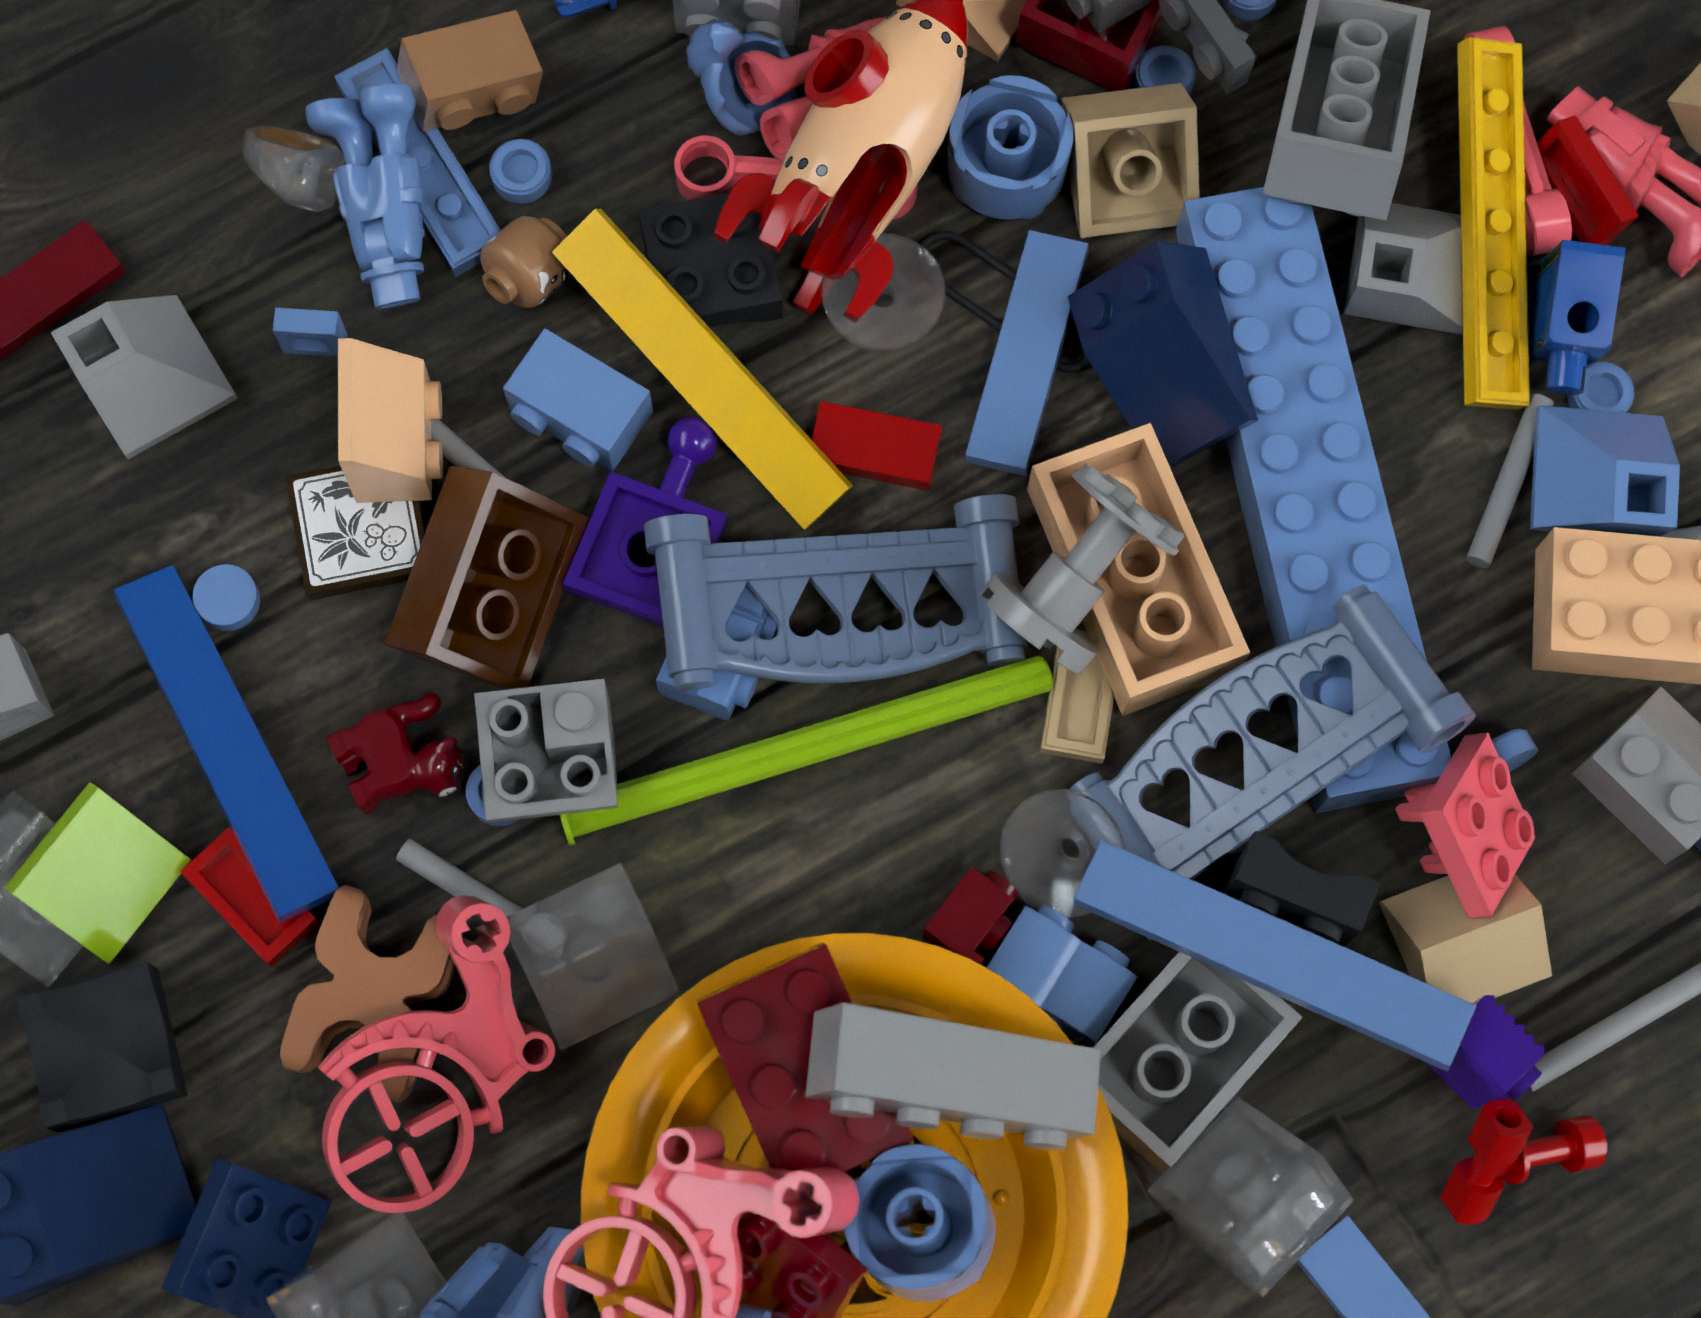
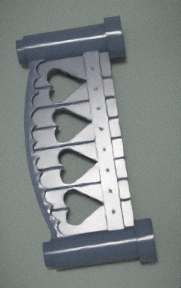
[644,494,1028,691]
[1067,585,1476,940]

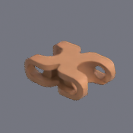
[280,885,463,1103]

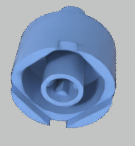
[946,75,1073,219]
[844,1144,995,1302]

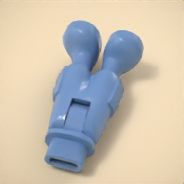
[305,83,425,309]

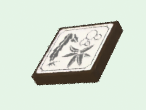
[285,466,426,600]

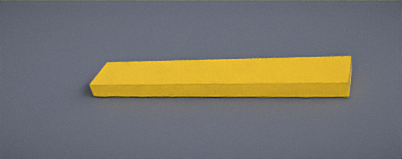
[1457,37,1530,410]
[552,209,853,530]

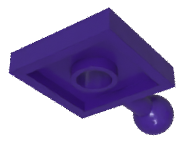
[563,416,728,627]

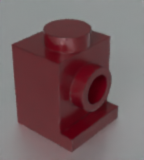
[922,867,1020,965]

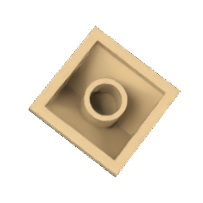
[1379,875,1552,1003]

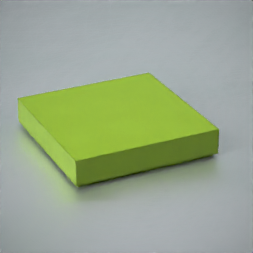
[4,782,192,964]

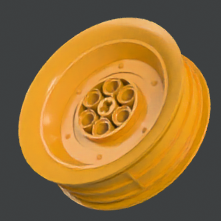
[581,933,1128,1318]

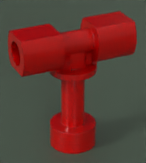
[1440,1099,1607,1225]

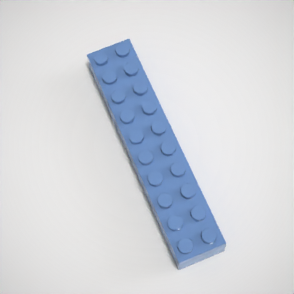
[1175,187,1451,813]

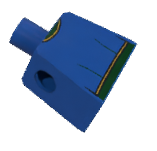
[1529,240,1626,395]

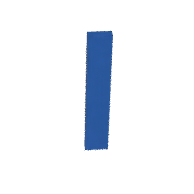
[113,565,339,924]

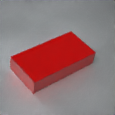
[1537,115,1639,245]
[812,401,942,491]
[180,827,320,968]

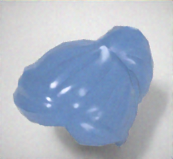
[686,19,799,136]

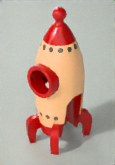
[713,0,968,324]

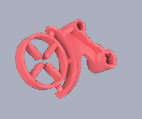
[317,895,555,1213]
[543,1125,859,1318]

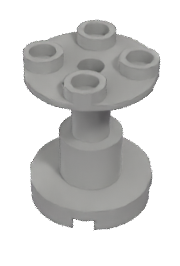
[979,463,1185,674]

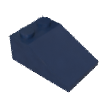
[1068,241,1258,468]
[0,1103,198,1306]

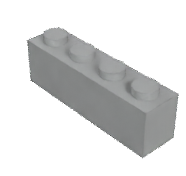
[805,1003,1101,1150]

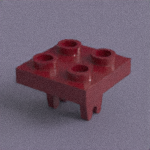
[737,1211,868,1318]

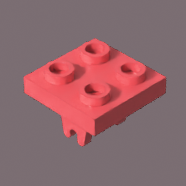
[1395,733,1535,918]

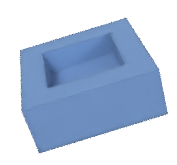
[273,307,348,357]

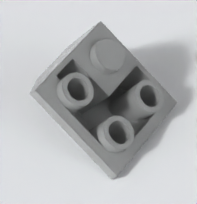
[1344,203,1463,335]
[51,295,238,460]
[474,679,618,823]

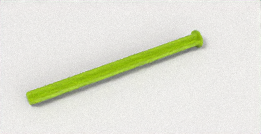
[560,656,1053,846]

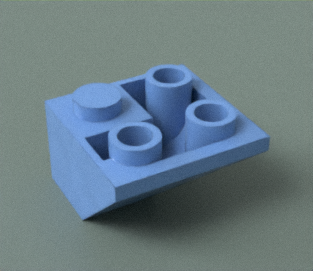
[1530,405,1680,537]

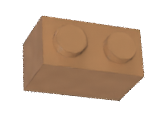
[397,10,543,132]

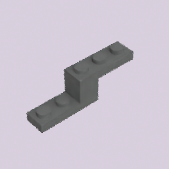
[1066,0,1256,94]

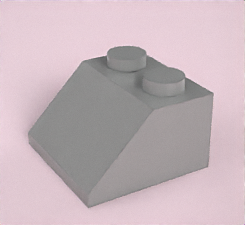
[1572,686,1701,865]

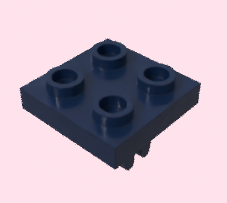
[162,1157,332,1318]

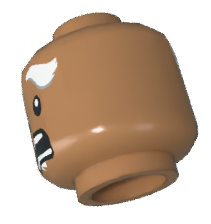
[480,216,571,308]

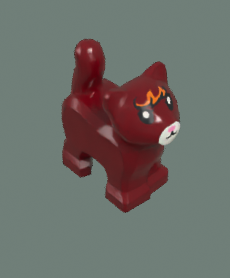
[326,692,464,815]

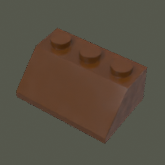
[384,466,589,690]

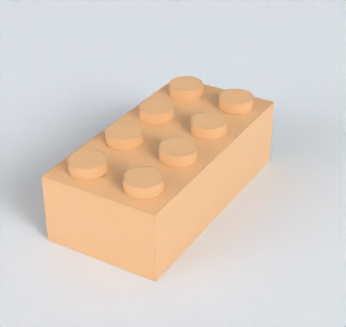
[1027,423,1250,716]
[1532,527,1701,685]

